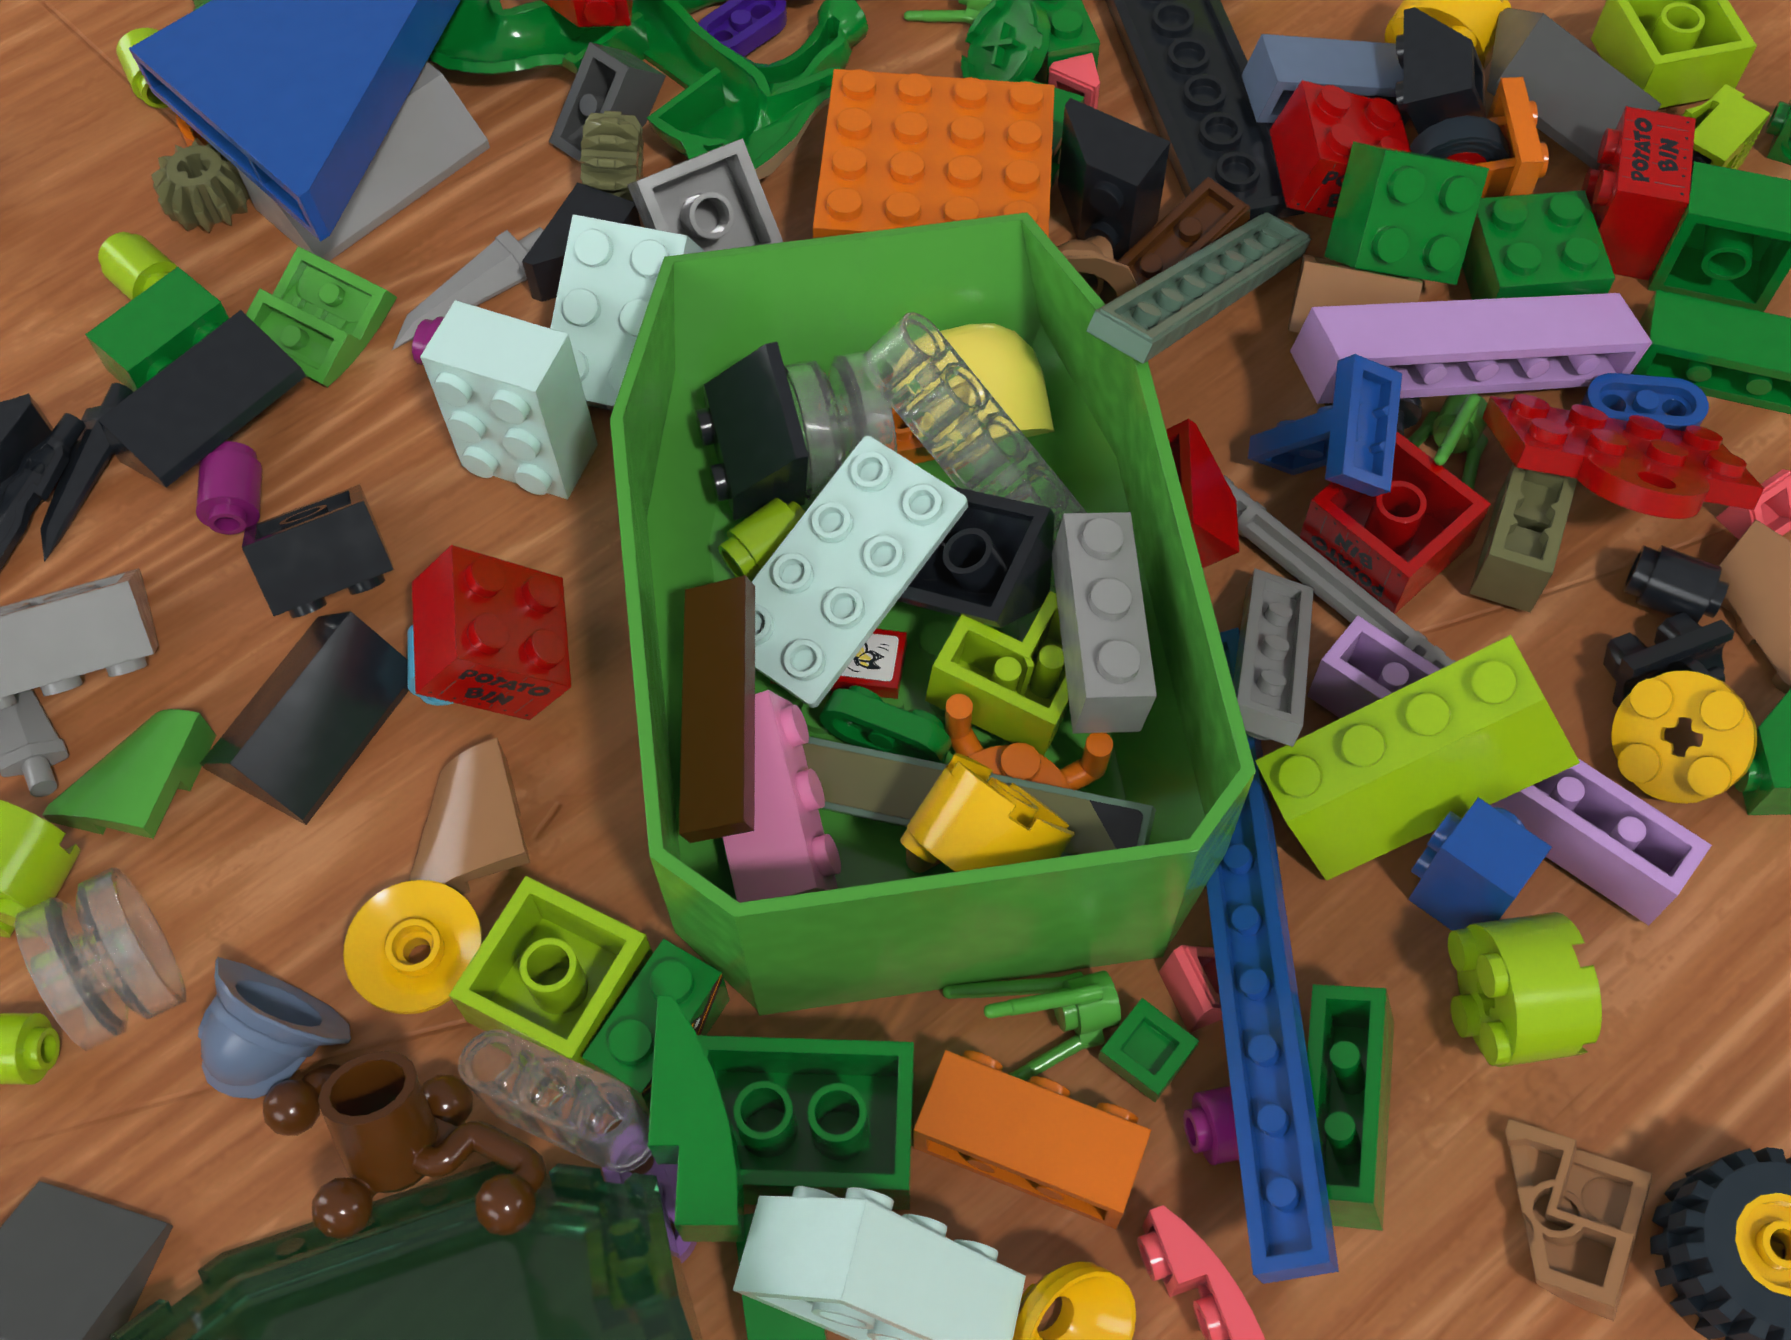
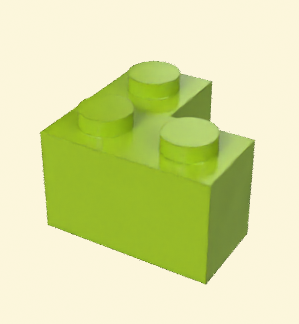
[925,591,1070,756]

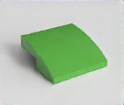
[246,246,397,387]

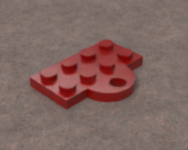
[1482,394,1764,519]

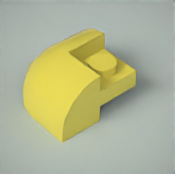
[907,323,1054,455]

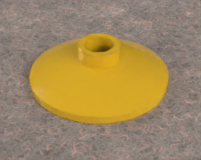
[343,880,483,1014]

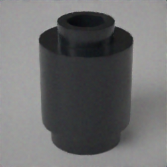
[1623,545,1729,623]

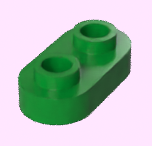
[820,686,952,763]

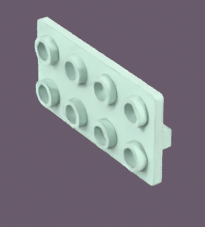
[752,436,968,708]

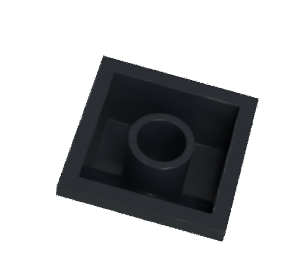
[1058,98,1170,260]
[695,342,809,521]
[242,484,394,618]

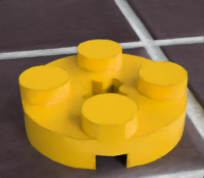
[1611,671,1757,804]

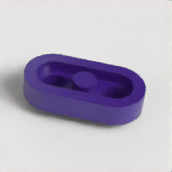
[698,0,787,57]

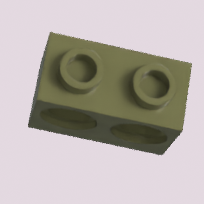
[1469,463,1577,613]

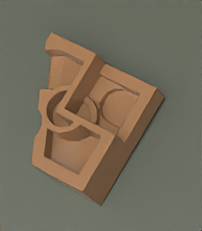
[1719,520,1791,694]
[409,737,530,895]
[1505,1119,1652,1321]

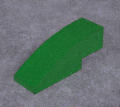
[648,995,745,1242]

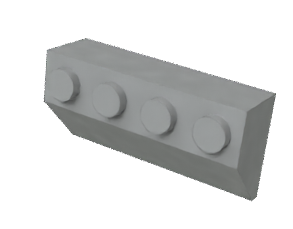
[236,62,490,261]
[0,568,159,710]

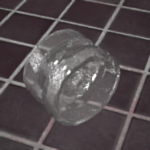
[784,350,897,500]
[14,867,186,1051]

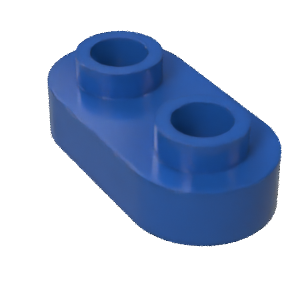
[1581,373,1709,431]

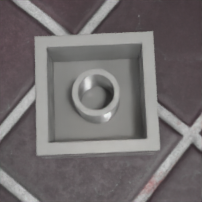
[627,138,783,252]

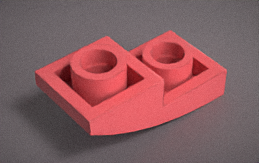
[1137,1205,1266,1340]

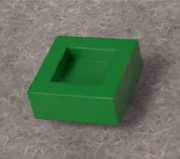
[1098,998,1199,1102]

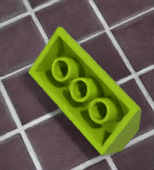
[1255,635,1580,881]

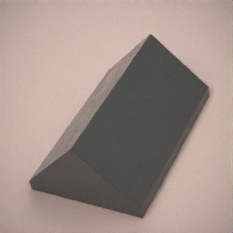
[1487,8,1661,170]

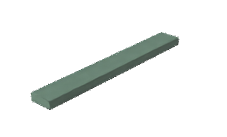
[1086,212,1312,364]

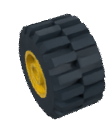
[1650,1147,1791,1340]

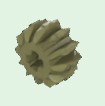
[580,111,644,202]
[151,138,250,233]

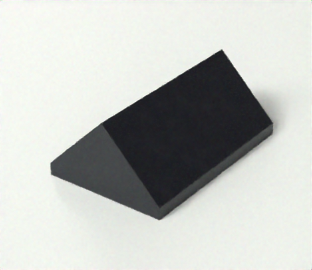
[98,310,307,488]
[897,486,1055,628]
[200,611,409,825]

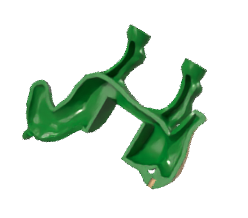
[427,0,869,180]

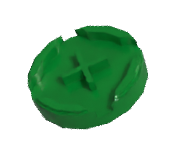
[961,0,1051,82]

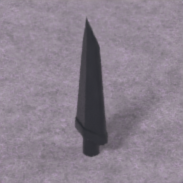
[40,383,133,562]

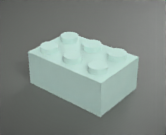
[550,214,704,411]
[420,300,598,500]
[733,1186,1026,1340]

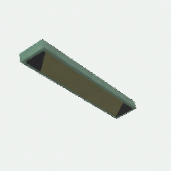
[803,737,1156,857]

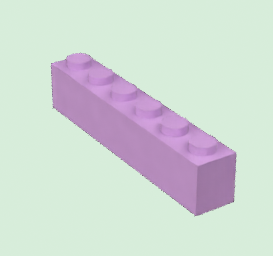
[1290,293,1652,404]
[1307,616,1712,926]

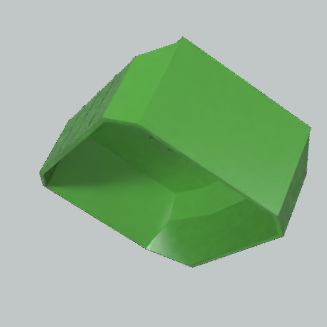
[610,213,1256,1016]

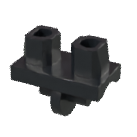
[1603,612,1735,708]

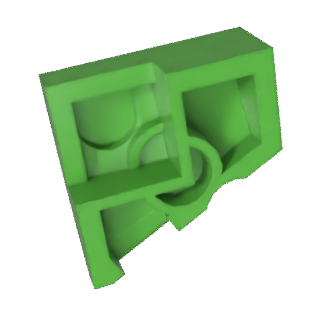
[42,709,217,839]

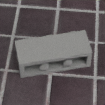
[1052,512,1157,733]

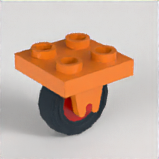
[1410,77,1549,198]

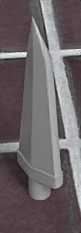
[392,227,544,350]
[0,689,69,797]

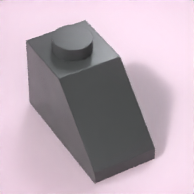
[549,42,666,162]

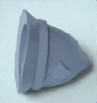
[198,957,351,1099]

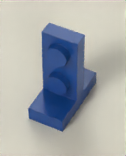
[1248,354,1402,497]

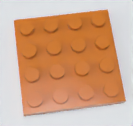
[813,69,1055,238]

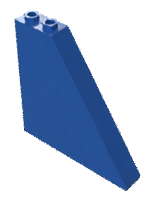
[129,0,460,242]

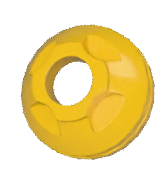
[1013,1262,1136,1340]

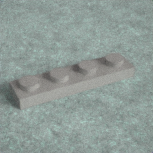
[1233,568,1314,747]

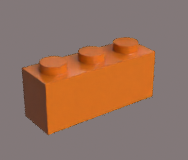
[913,1050,1151,1229]

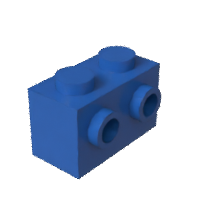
[1408,797,1552,930]

